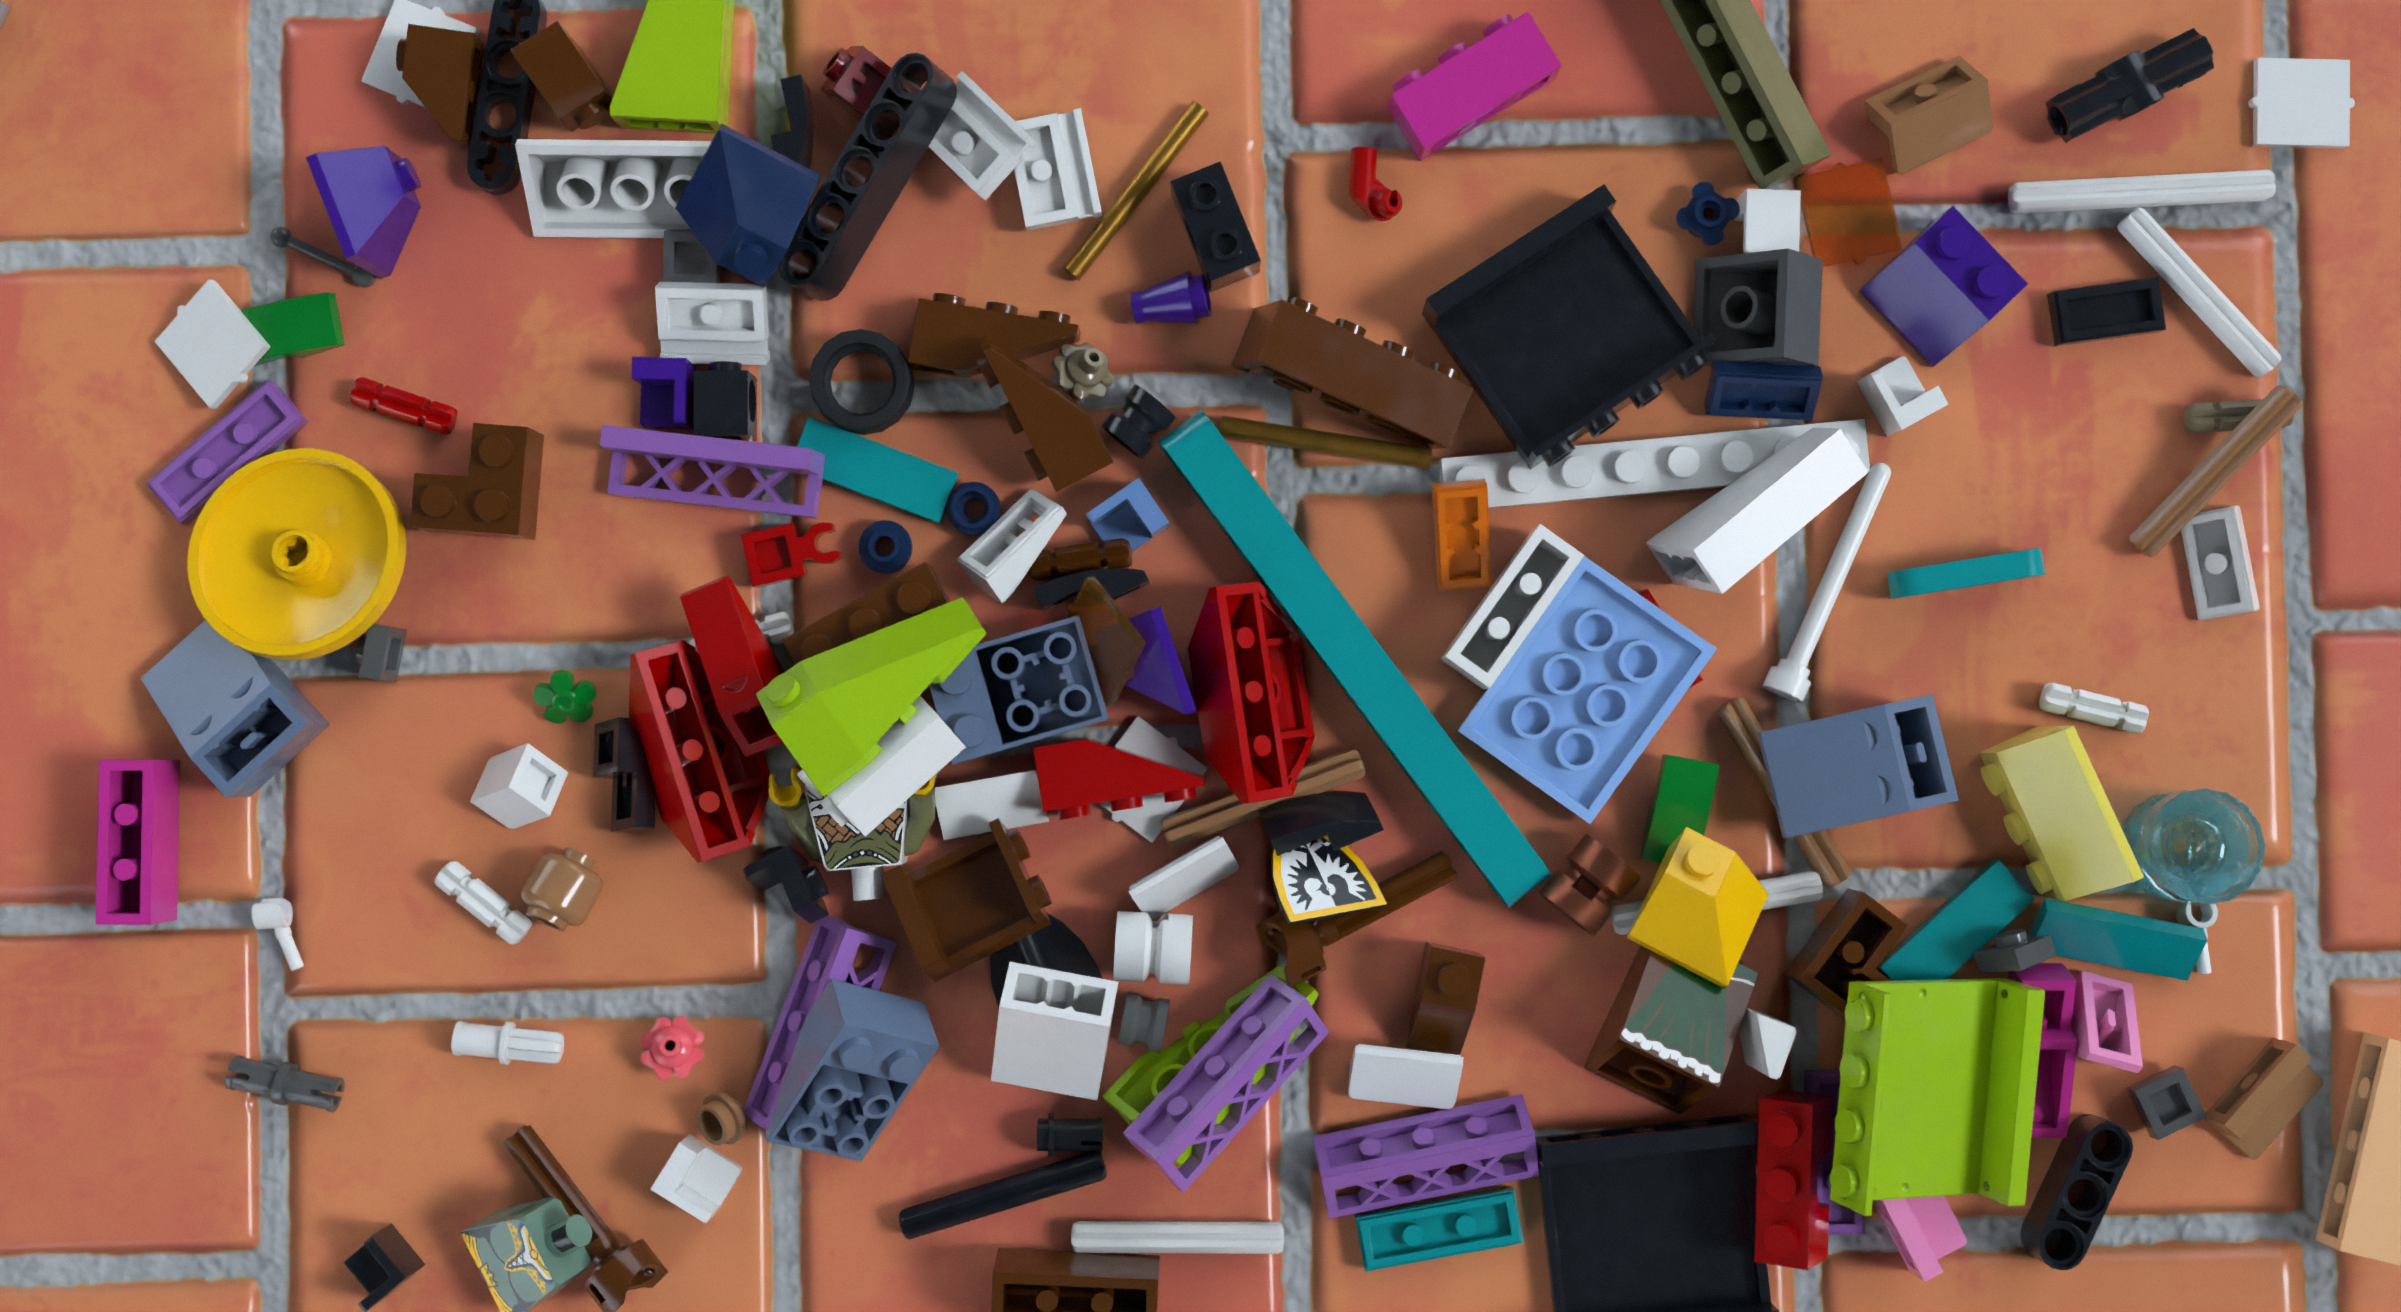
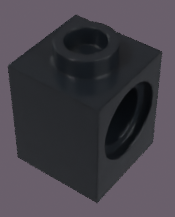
[694,361,757,441]

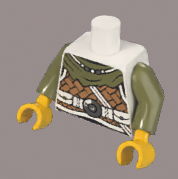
[769,768,937,901]

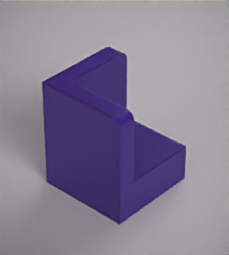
[631,357,697,429]

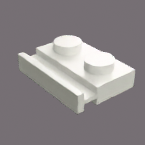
[929,71,1038,201]
[1014,108,1102,231]
[655,282,770,365]

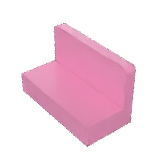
[1873,1196,1967,1282]

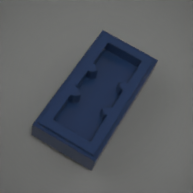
[1704,361,1823,420]

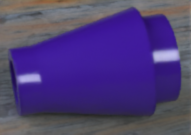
[1131,271,1212,324]

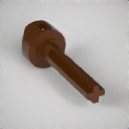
[1255,851,1458,988]
[503,1125,668,1312]

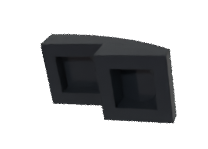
[771,74,814,169]
[1033,568,1150,610]
[593,717,655,833]
[1258,792,1384,856]

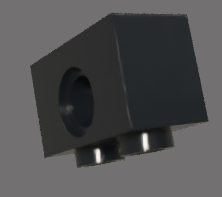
[1170,161,1261,292]

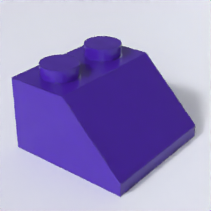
[1859,206,2028,367]

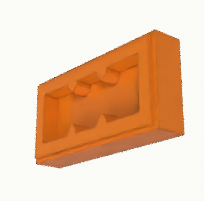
[1431,479,1492,591]

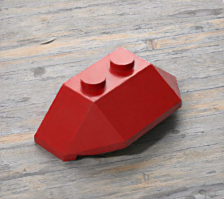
[1188,581,1315,804]
[629,640,771,863]

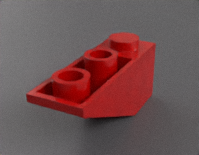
[680,574,785,757]
[1033,738,1207,820]

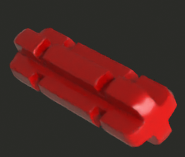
[350,377,458,435]

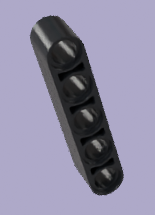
[779,53,957,301]

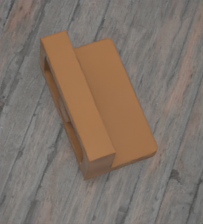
[1864,56,1993,174]
[2204,1038,2323,1160]

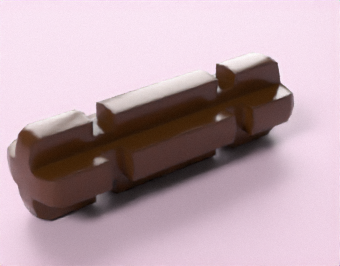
[1028,538,1132,581]

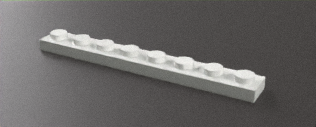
[1439,419,1870,509]

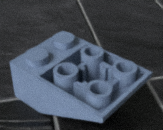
[929,615,1109,765]
[141,620,330,798]
[1757,694,1959,839]
[765,979,940,1161]

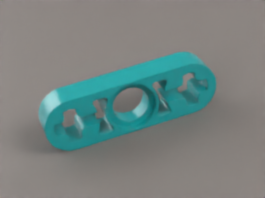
[1887,548,2046,599]

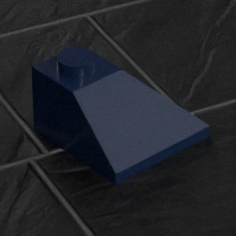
[675,124,820,287]

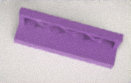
[599,425,826,519]
[744,915,898,1131]
[1123,973,1329,1193]
[1312,1094,1539,1219]

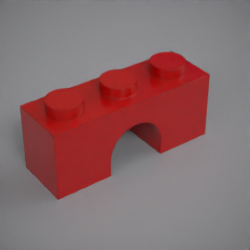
[1754,1090,1833,1270]

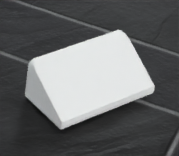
[2181,505,2260,621]
[935,770,1049,840]
[1128,835,1239,920]
[1739,1007,1797,1080]
[1348,1044,1464,1109]

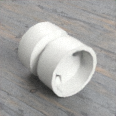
[1113,911,1193,985]

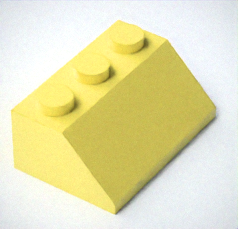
[1980,726,2144,901]

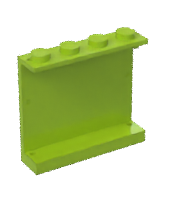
[1830,978,2045,1216]

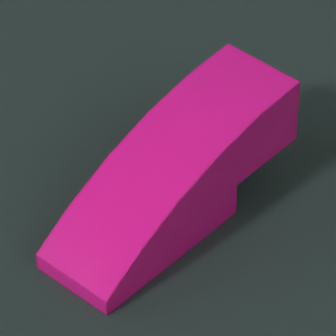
[2008,963,2078,1138]

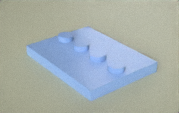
[1458,556,1717,824]

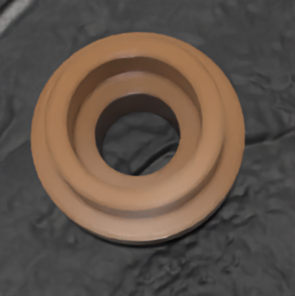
[696,1092,746,1146]

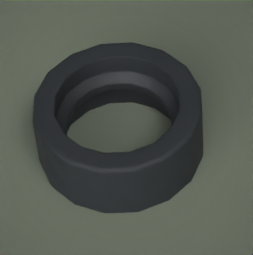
[809,329,915,435]

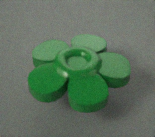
[533,670,596,724]

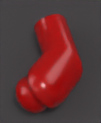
[1349,147,1403,221]

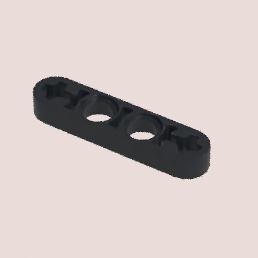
[467,0,547,195]

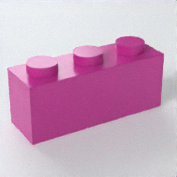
[1387,12,1562,161]
[95,759,180,925]

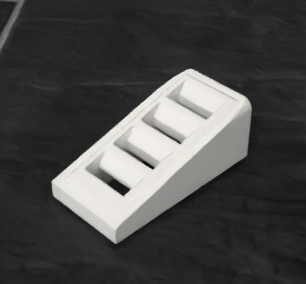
[957,488,1067,604]

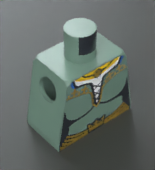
[460,1197,592,1312]

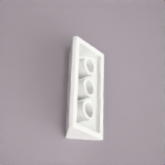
[515,139,711,238]

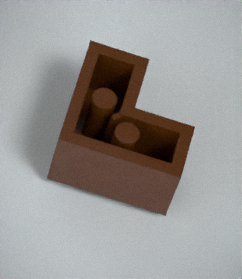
[410,423,544,540]
[1783,888,1908,1020]

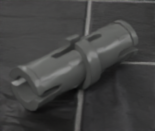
[225,1055,345,1113]

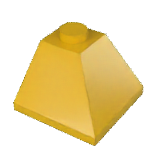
[1626,827,1769,989]

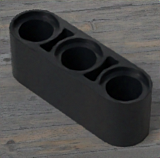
[2020,1114,2133,1270]

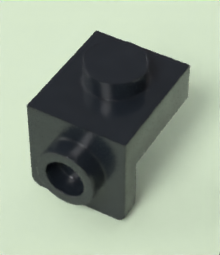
[743,845,829,924]

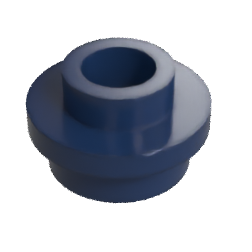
[947,482,1001,536]
[858,520,913,574]

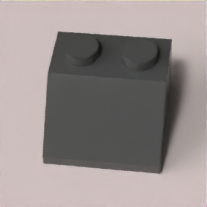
[1693,248,1823,367]

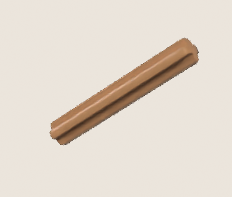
[2130,385,2302,557]
[1717,697,1851,888]
[1161,748,1365,848]

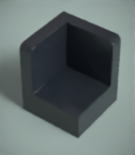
[343,1223,426,1312]

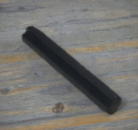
[899,1151,1107,1239]

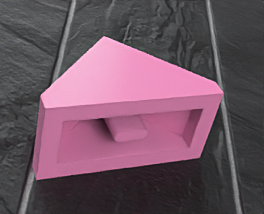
[2071,970,2143,1073]

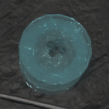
[2122,788,2265,905]

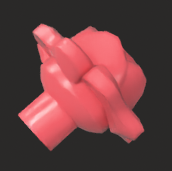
[640,1016,705,1080]

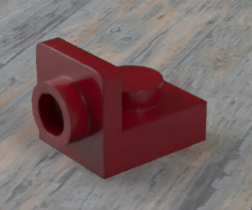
[821,46,892,117]

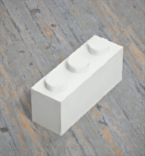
[1440,524,1584,690]

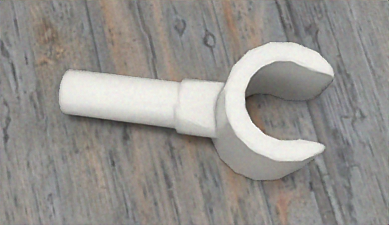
[252,898,304,971]
[2176,898,2218,974]

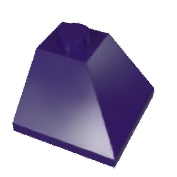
[306,146,421,279]
[1094,606,1197,715]

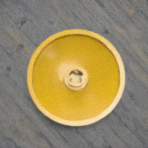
[187,448,406,661]

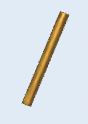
[1063,101,1209,281]
[1220,415,1432,469]

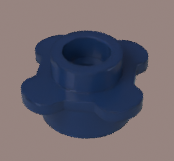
[1676,182,1740,245]

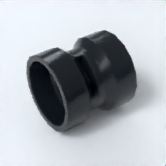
[1101,384,1176,459]

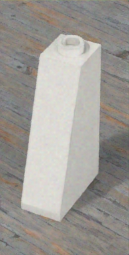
[1646,427,1868,594]

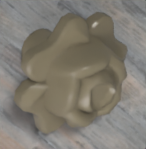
[1051,342,1114,401]

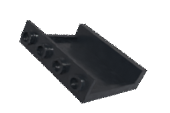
[1422,184,1716,470]
[1535,1114,1779,1312]

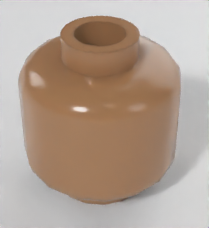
[521,847,603,932]

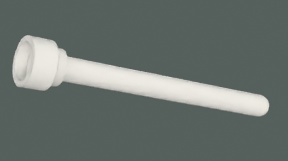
[1762,462,1891,703]

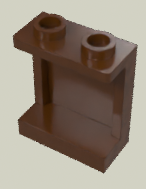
[881,818,1052,982]

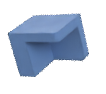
[1085,478,1170,552]

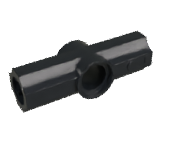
[2045,28,2214,143]

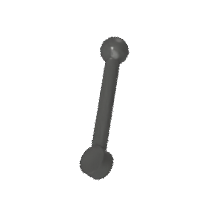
[270,227,376,288]

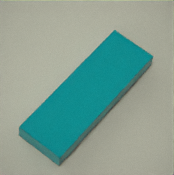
[797,417,960,524]
[1877,859,2035,981]
[2028,898,2208,981]
[1354,1186,1524,1272]

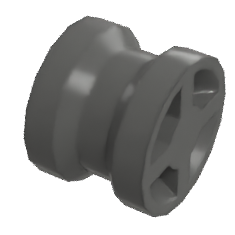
[1118,992,1170,1052]

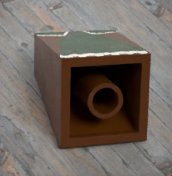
[1584,946,1759,1114]

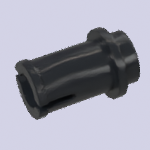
[1037,1113,1103,1156]

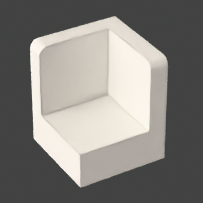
[1735,189,1801,253]
[1856,356,1948,437]
[470,743,568,829]
[650,1134,742,1223]

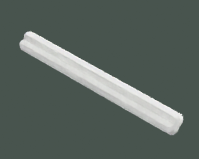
[2008,170,2276,214]

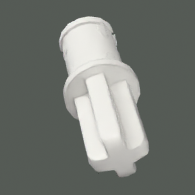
[451,1021,565,1065]

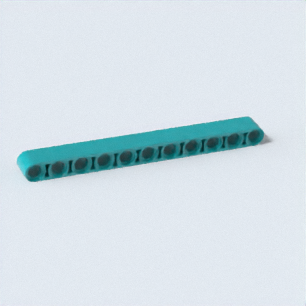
[1158,410,1551,908]

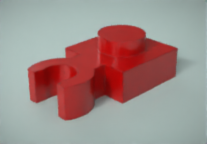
[741,522,842,588]

